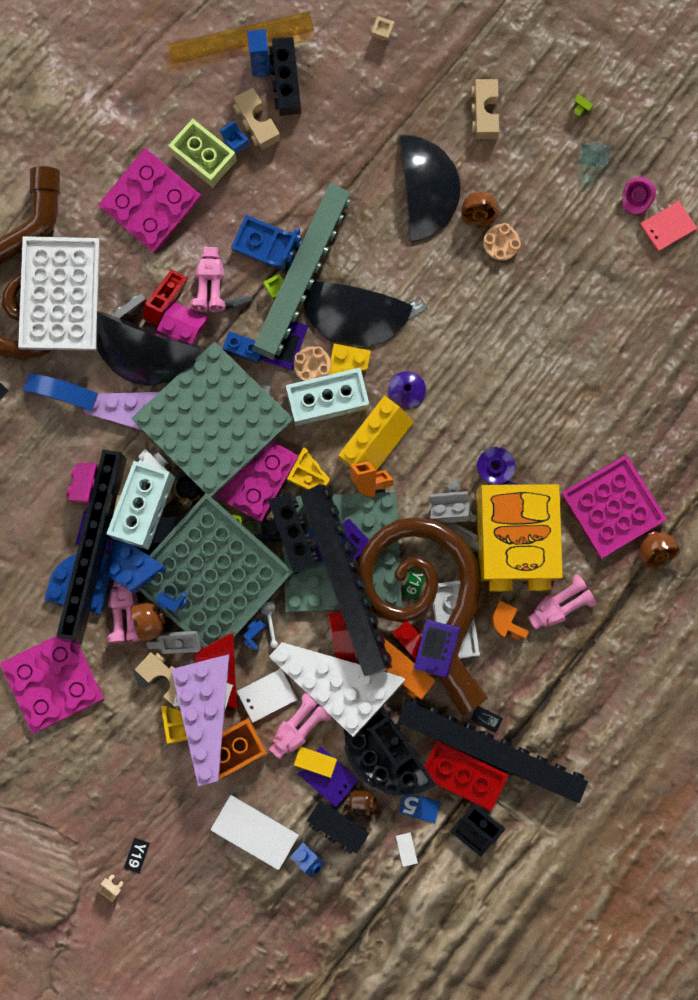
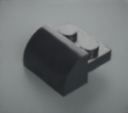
[450,802,506,857]

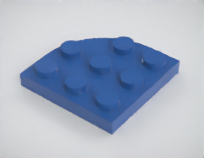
[44,554,111,615]

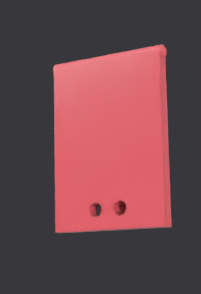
[640,201,698,252]

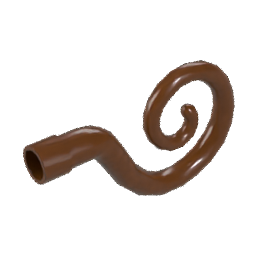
[0,166,60,359]
[358,517,488,716]

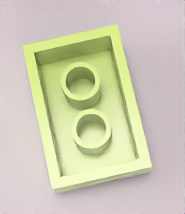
[168,118,237,188]

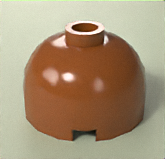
[461,191,499,228]
[640,532,680,568]
[131,602,166,642]

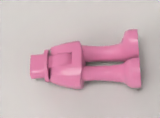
[190,247,226,312]
[528,574,597,630]
[107,580,141,643]
[269,692,332,759]

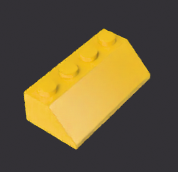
[338,395,414,471]

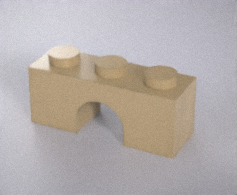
[471,79,499,139]
[233,88,280,151]
[135,652,180,710]

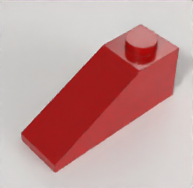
[142,269,188,327]
[328,611,356,663]
[392,620,436,677]

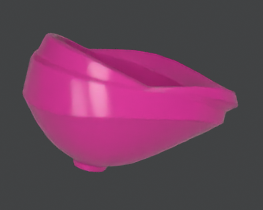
[622,177,656,215]

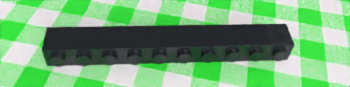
[56,449,127,644]
[300,484,392,677]
[397,699,588,804]

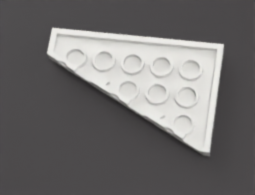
[269,642,406,737]

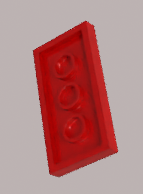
[425,740,508,811]

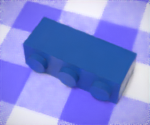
[247,29,271,78]

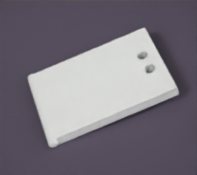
[237,668,298,723]

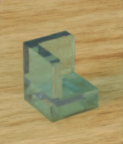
[579,142,610,167]

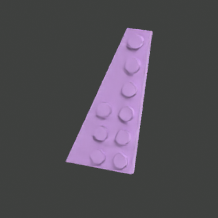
[84,392,159,431]
[171,654,230,786]

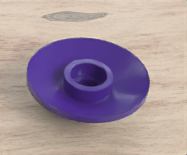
[388,371,426,409]
[477,447,515,485]

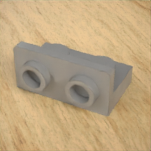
[430,491,471,523]

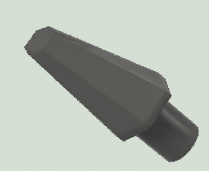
[224,295,253,310]

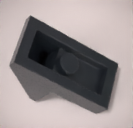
[243,520,282,542]

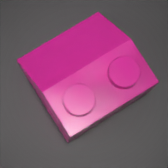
[157,302,209,345]
[67,463,98,506]

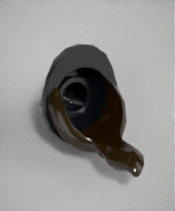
[172,470,204,507]

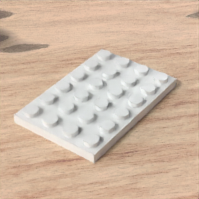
[18,237,100,351]

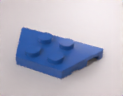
[105,539,167,593]

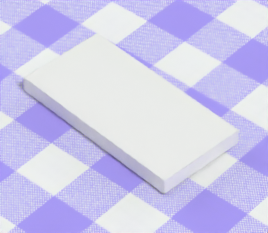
[433,580,480,659]
[211,795,299,870]

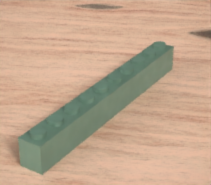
[253,183,351,360]

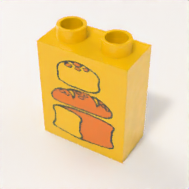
[476,484,563,592]

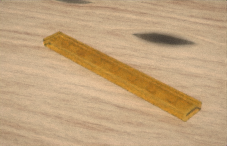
[167,11,314,64]

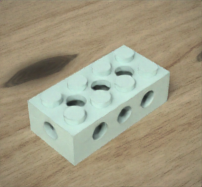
[286,368,369,426]
[107,461,175,550]

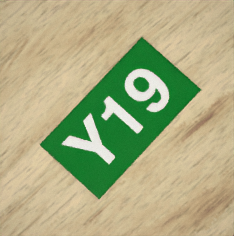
[402,569,425,600]

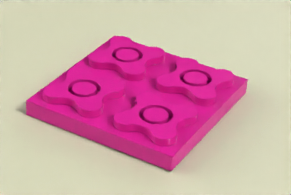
[98,148,203,254]
[195,441,299,522]
[561,454,667,559]
[0,636,104,734]

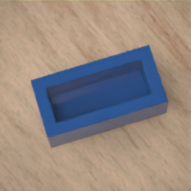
[222,331,262,364]

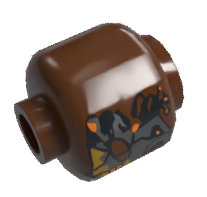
[346,790,377,817]

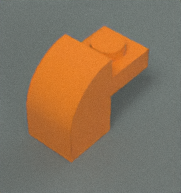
[350,461,393,497]
[491,601,529,641]

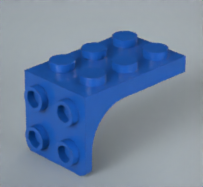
[231,215,302,273]

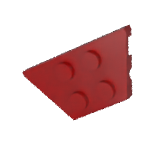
[195,632,238,708]

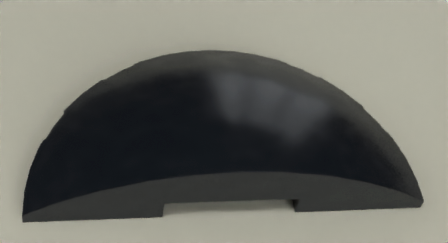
[399,135,460,242]
[304,281,413,349]
[97,311,201,386]
[343,706,436,796]

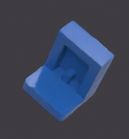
[219,121,251,154]
[155,591,188,612]
[243,620,266,651]
[290,843,325,877]

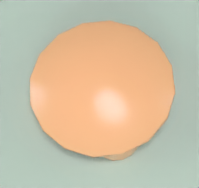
[483,223,521,260]
[294,346,331,381]

